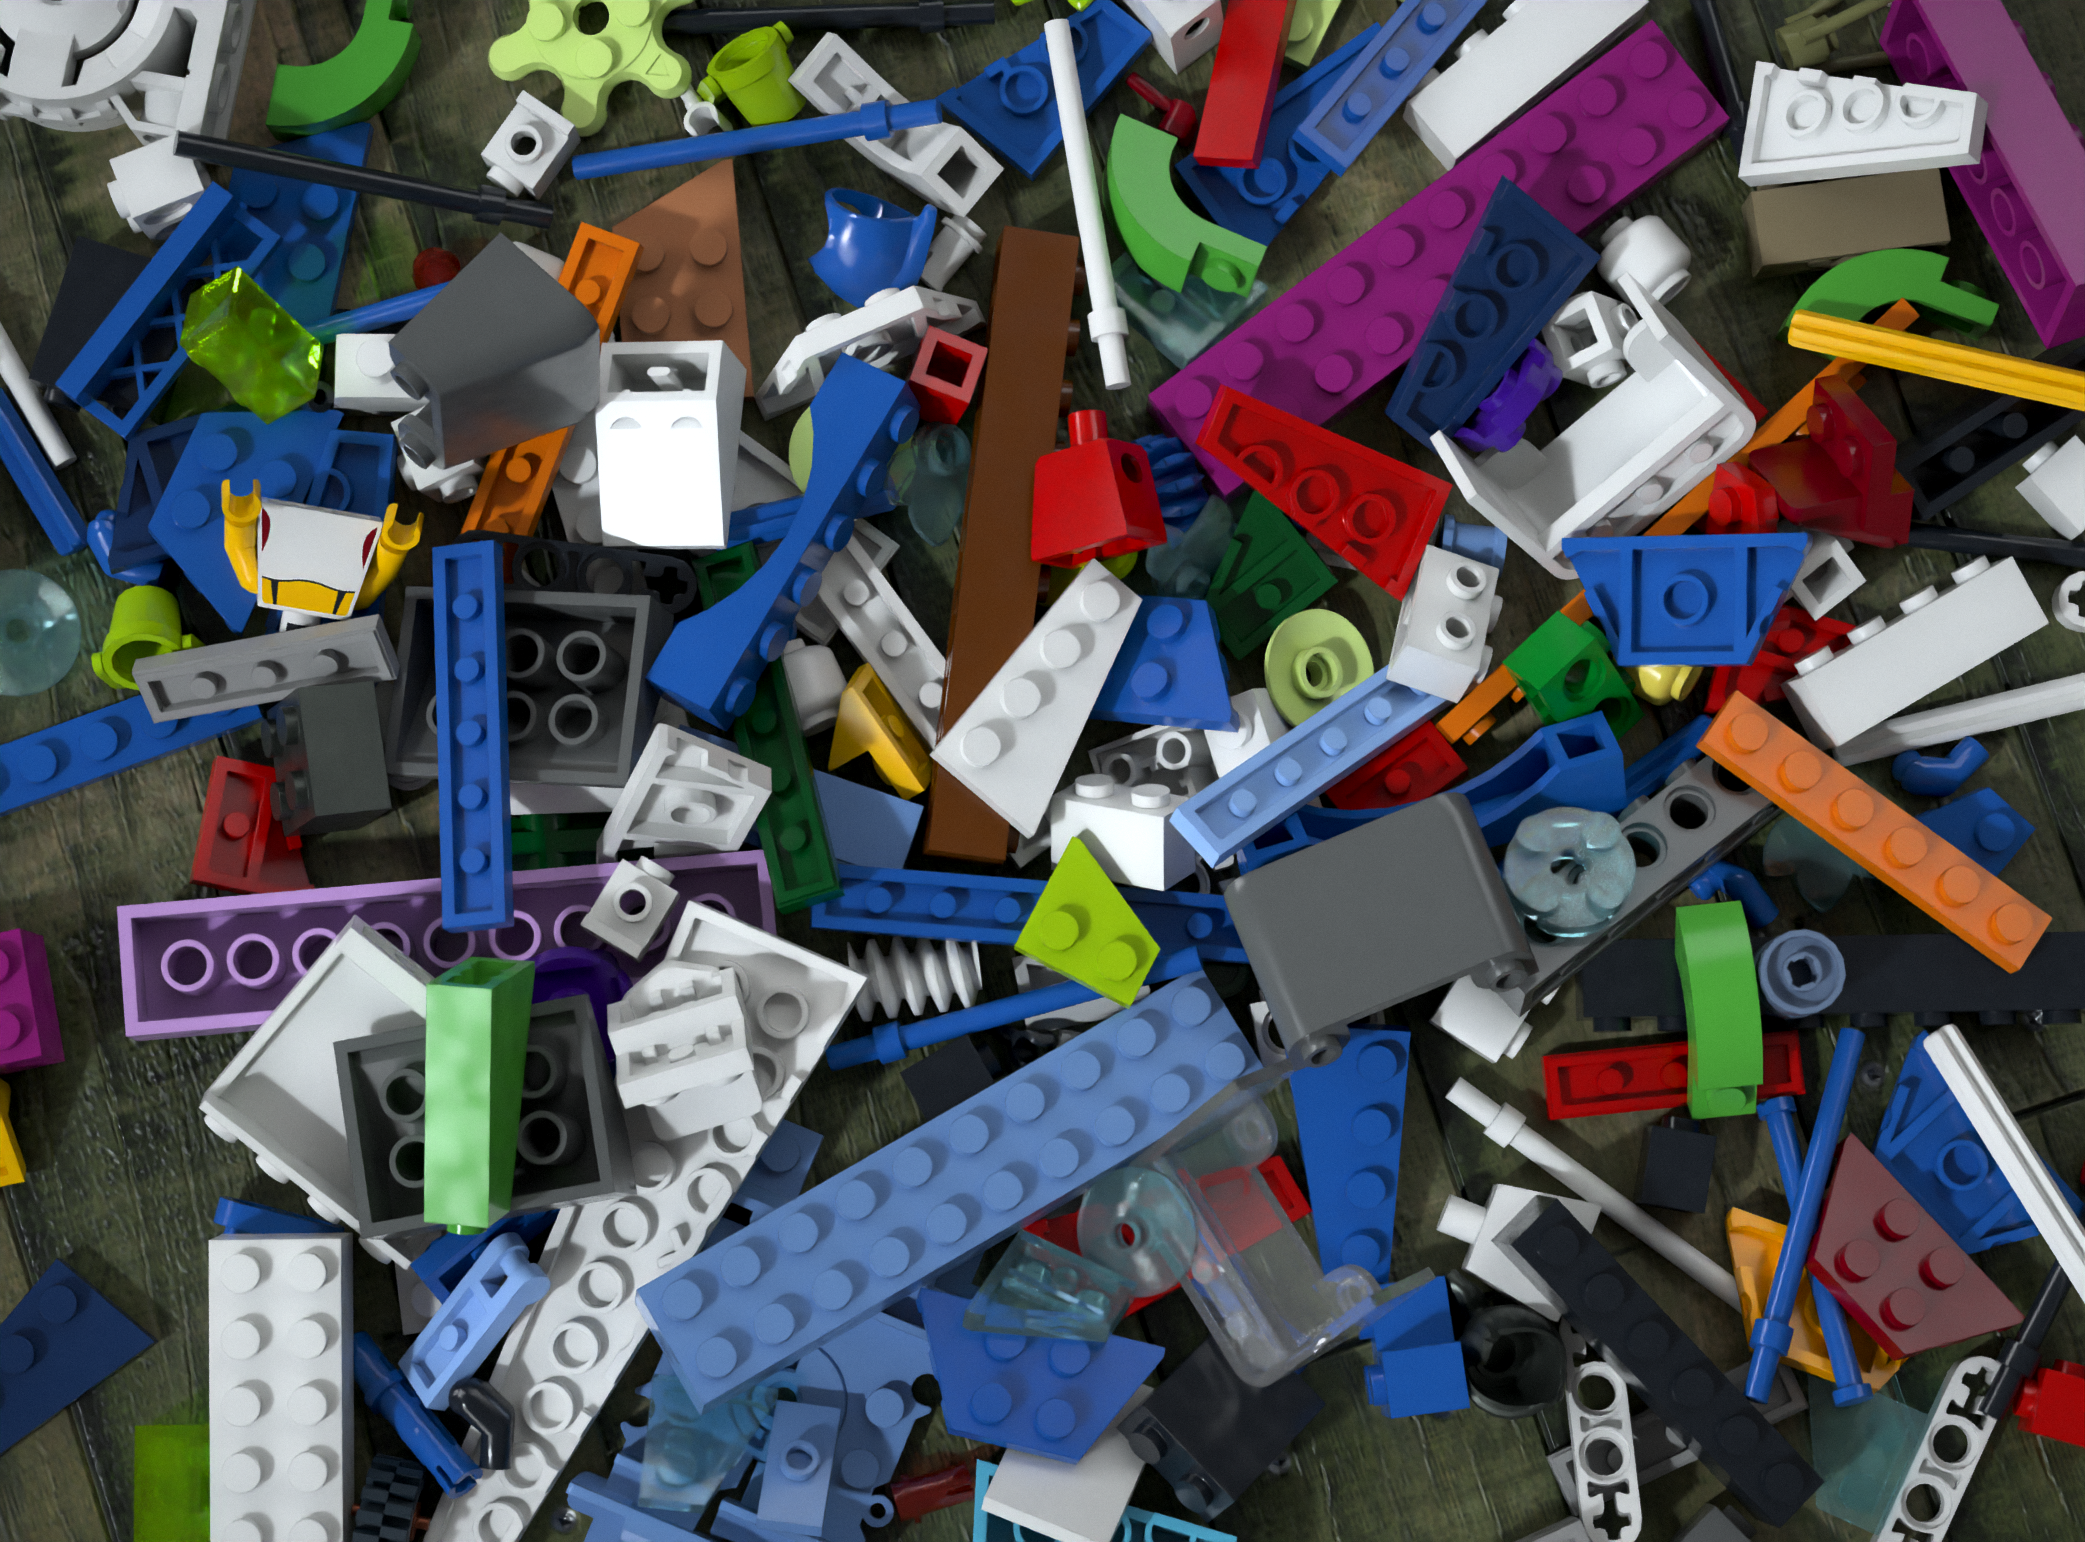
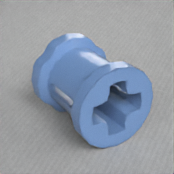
[1438,514,1508,578]

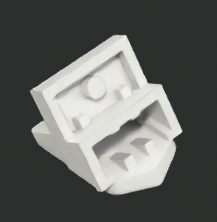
[607,960,763,1141]

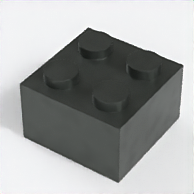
[261,681,392,837]

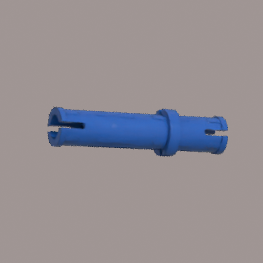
[353,1331,483,1499]

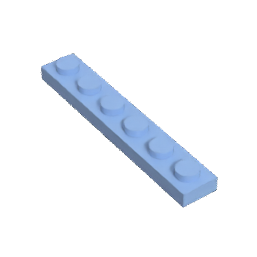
[1169,664,1488,869]

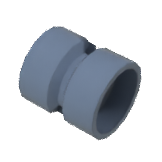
[1753,929,1846,1020]

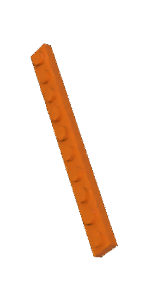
[1435,297,1920,746]

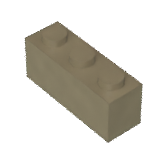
[1741,168,1951,280]

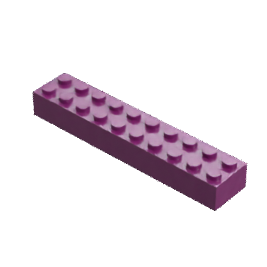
[1146,20,1730,509]

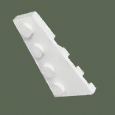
[1738,61,1988,187]
[929,558,1142,839]

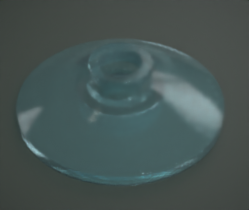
[0,569,82,697]
[1077,1166,1199,1297]

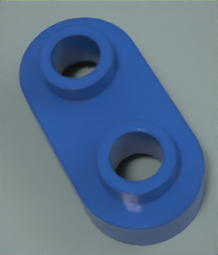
[213,1196,345,1234]

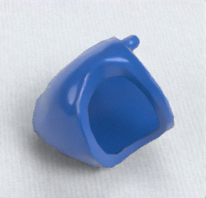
[807,188,937,309]

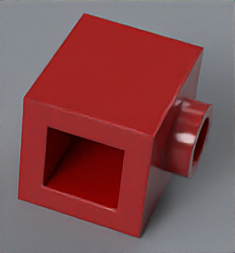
[904,325,988,431]
[2013,1359,2085,1449]

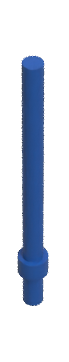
[572,98,942,180]
[825,945,1204,1072]
[1743,1028,1866,1404]

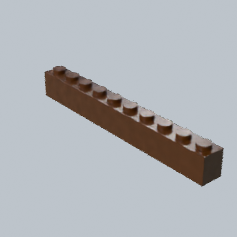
[921,225,1086,869]

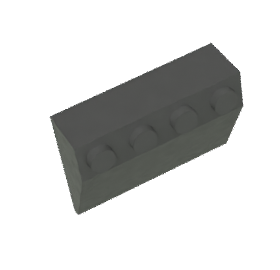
[384,586,674,788]
[333,994,637,1240]

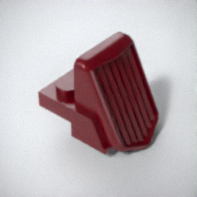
[1748,374,1914,548]

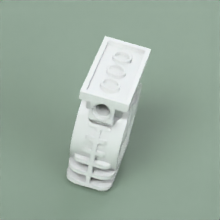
[0,0,257,166]

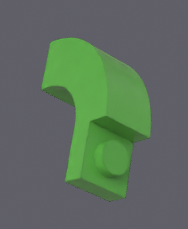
[266,0,422,142]
[1102,113,1267,298]
[1775,248,1999,362]
[1675,900,1763,1120]

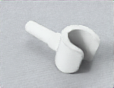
[680,84,733,137]

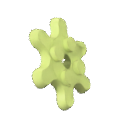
[488,0,695,137]

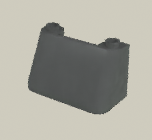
[388,232,600,470]
[1224,792,1540,1072]

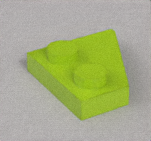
[1014,836,1160,1009]

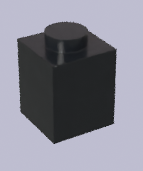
[900,1034,1004,1122]
[1632,1116,1717,1214]

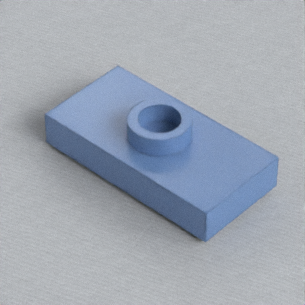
[756,1400,841,1537]

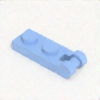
[398,1232,551,1411]

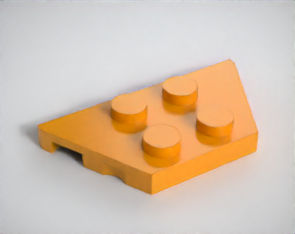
[1724,1207,1909,1395]

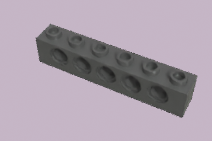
[1496,755,1783,1018]

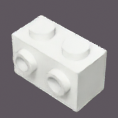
[1386,545,1503,703]
[1050,774,1195,891]

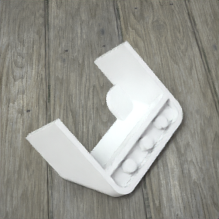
[1430,272,1756,580]

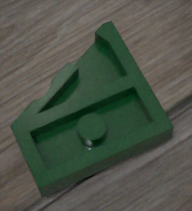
[1204,490,1338,661]

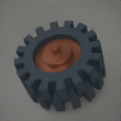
[351,1453,431,1542]

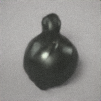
[1444,1269,1568,1420]

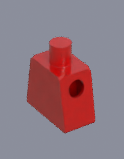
[1031,410,1167,570]

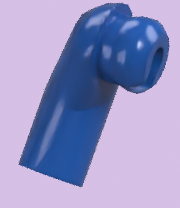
[86,509,169,588]
[1891,736,1990,797]
[1688,859,1779,929]

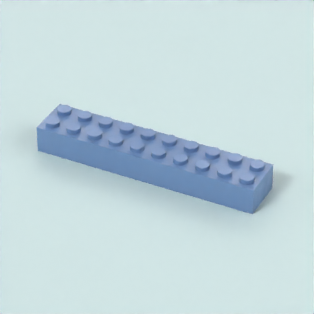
[635,970,1268,1417]

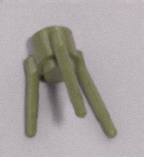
[1775,0,1894,75]

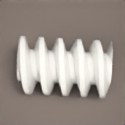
[847,936,983,1022]

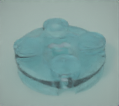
[1502,807,1636,937]

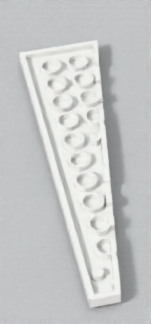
[423,900,872,1542]

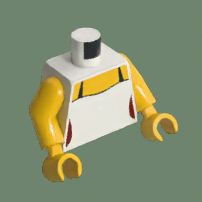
[221,479,425,632]

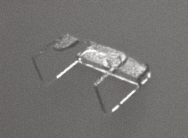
[1124,1058,1436,1387]

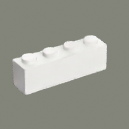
[1402,0,1649,171]
[1780,555,2049,751]

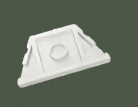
[754,285,986,421]
[596,723,772,864]

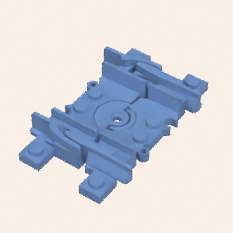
[566,1119,998,1542]

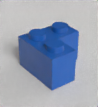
[1354,1276,1470,1419]

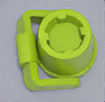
[697,21,807,127]
[91,585,206,691]

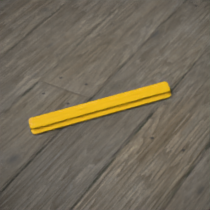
[1788,309,2085,412]

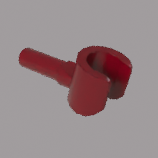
[1125,71,1198,147]

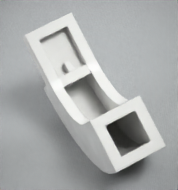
[788,32,1004,217]

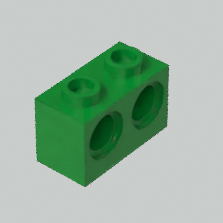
[1502,610,1645,741]

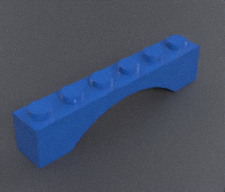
[645,352,921,732]
[1236,710,1628,876]

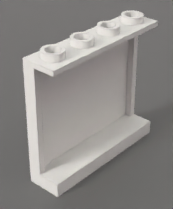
[199,915,435,1270]

